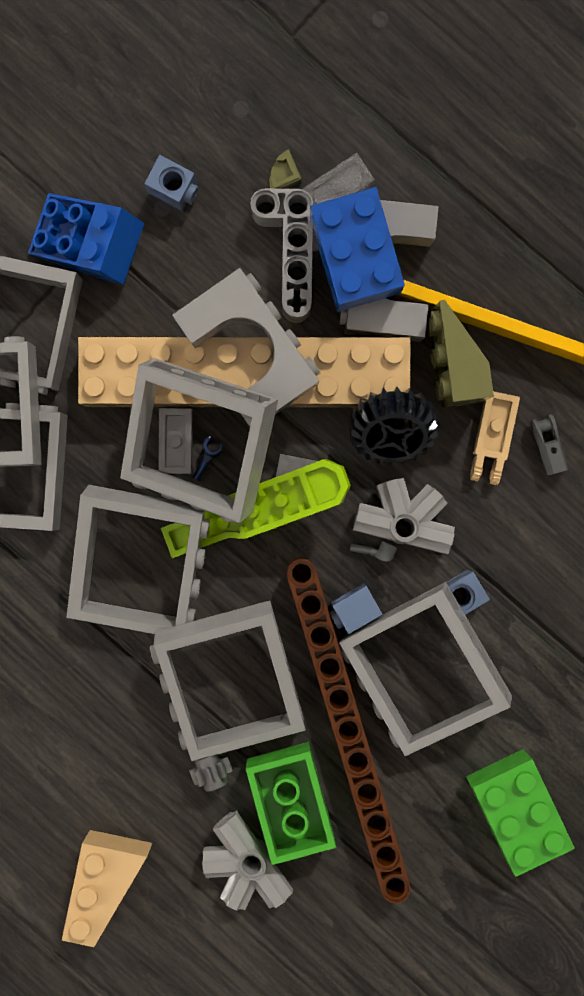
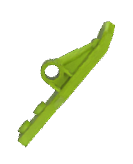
[161,459,351,558]

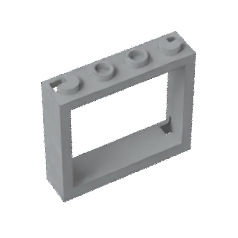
[0,256,83,395]
[0,336,42,467]
[120,358,278,523]
[0,403,68,531]
[66,485,210,634]
[339,582,512,756]
[150,600,306,761]

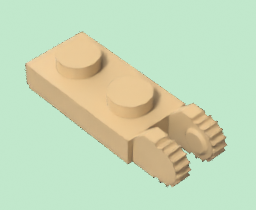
[470,391,520,485]

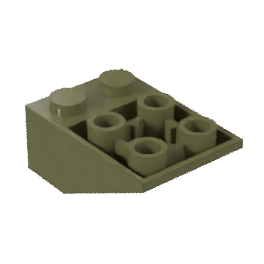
[426,300,494,408]

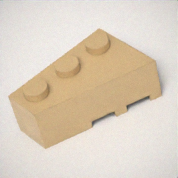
[62,830,152,947]

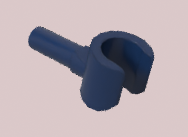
[193,436,223,481]

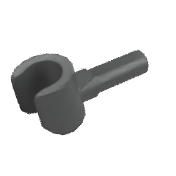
[350,541,397,562]

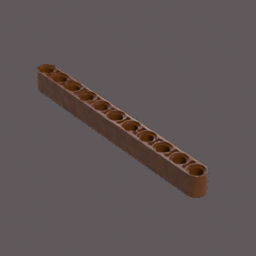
[287,557,411,904]

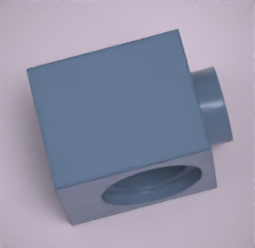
[144,155,199,211]
[446,569,490,615]
[329,583,383,634]

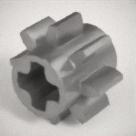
[189,754,233,792]

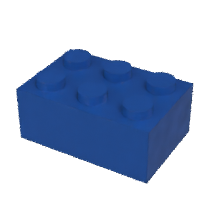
[310,187,405,312]

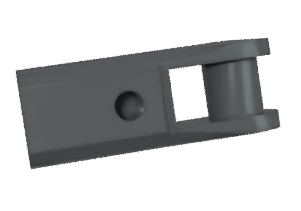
[530,414,568,475]

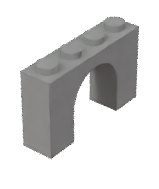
[340,200,439,342]
[172,268,320,426]

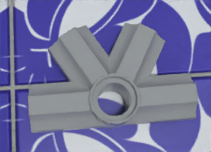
[353,478,455,554]
[202,810,293,911]

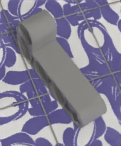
[250,188,313,323]

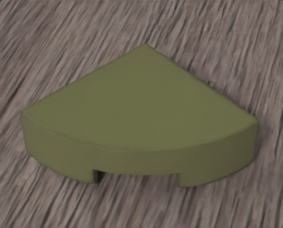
[269,149,302,189]

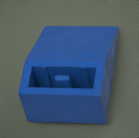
[28,193,144,285]

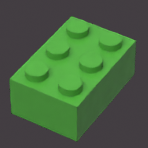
[246,742,336,865]
[466,749,575,877]

